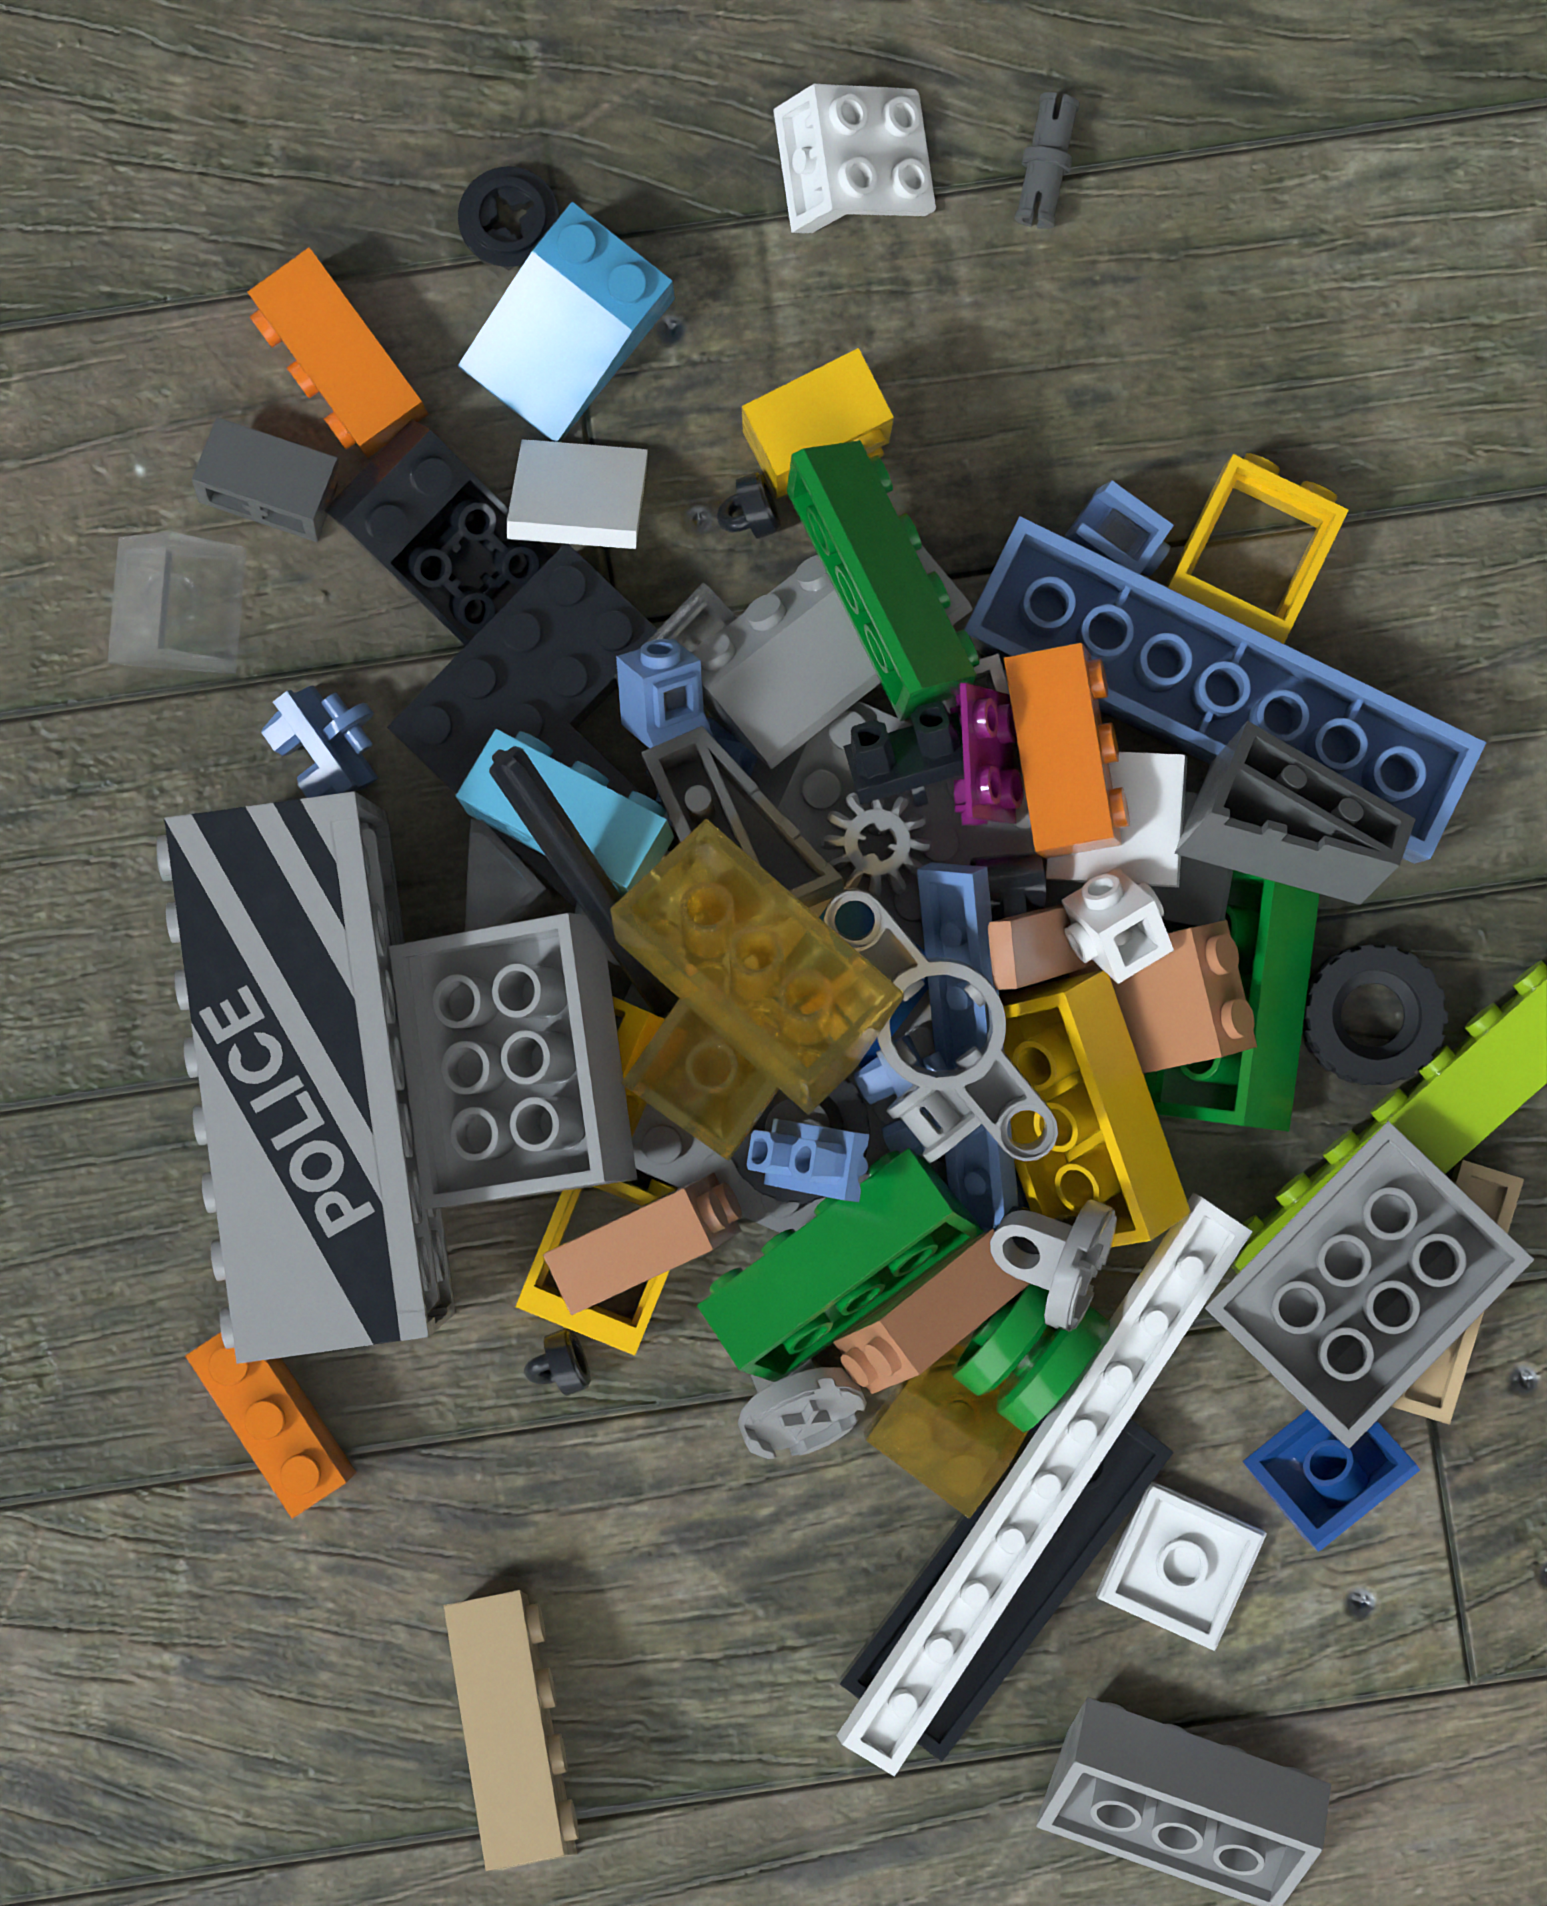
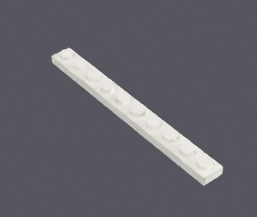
[836,1193,1252,1776]

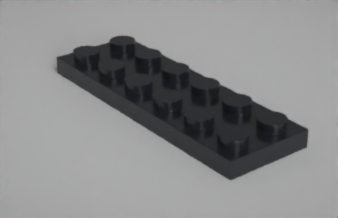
[839,1411,1174,1762]

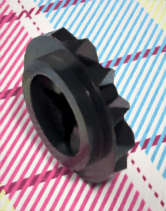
[458,166,559,270]

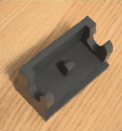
[192,417,339,543]

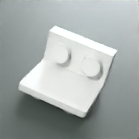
[773,84,936,233]

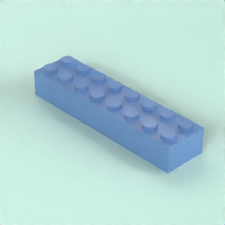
[964,516,1486,864]

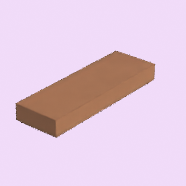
[988,904,1096,990]

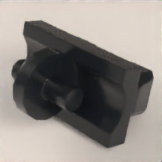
[843,701,964,807]

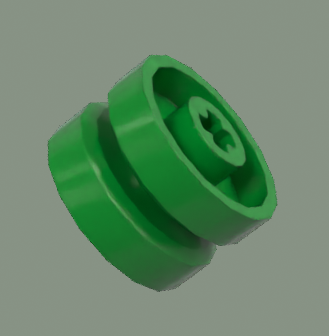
[951,1283,1111,1433]

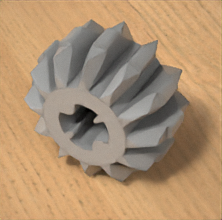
[820,793,933,899]

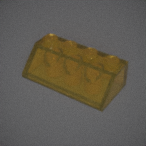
[610,819,904,1115]

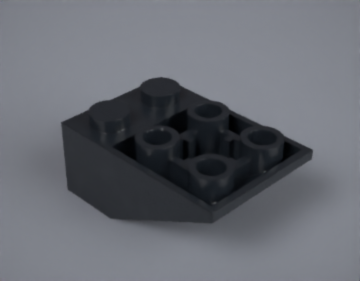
[324,419,553,646]

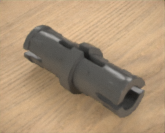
[1014,92,1080,229]

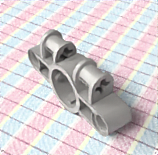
[801,888,1058,1163]

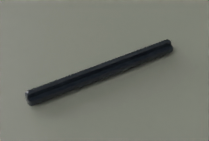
[489,746,685,1017]

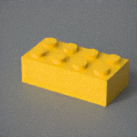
[999,970,1191,1247]

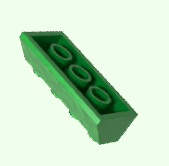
[787,440,980,722]
[1145,870,1320,1132]
[697,1148,984,1382]

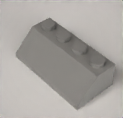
[692,546,973,769]
[1036,1697,1331,1906]

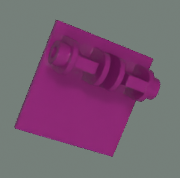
[950,683,1023,826]

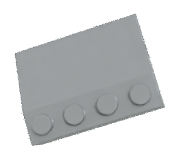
[389,913,637,1210]
[1205,1121,1534,1448]

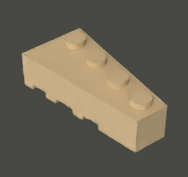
[443,1590,579,1871]

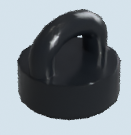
[717,472,781,539]
[524,1328,591,1396]

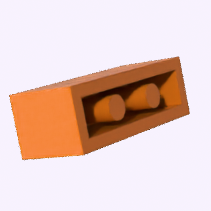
[247,247,429,458]
[1004,643,1130,859]
[185,1332,357,1519]

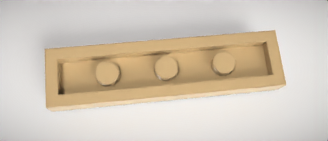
[1391,1160,1524,1425]

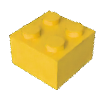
[742,348,894,499]

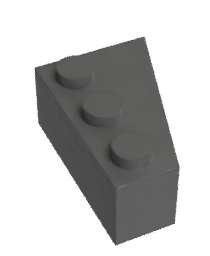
[1174,720,1416,905]
[641,726,844,944]

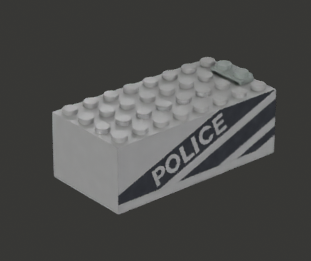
[156,791,456,1364]

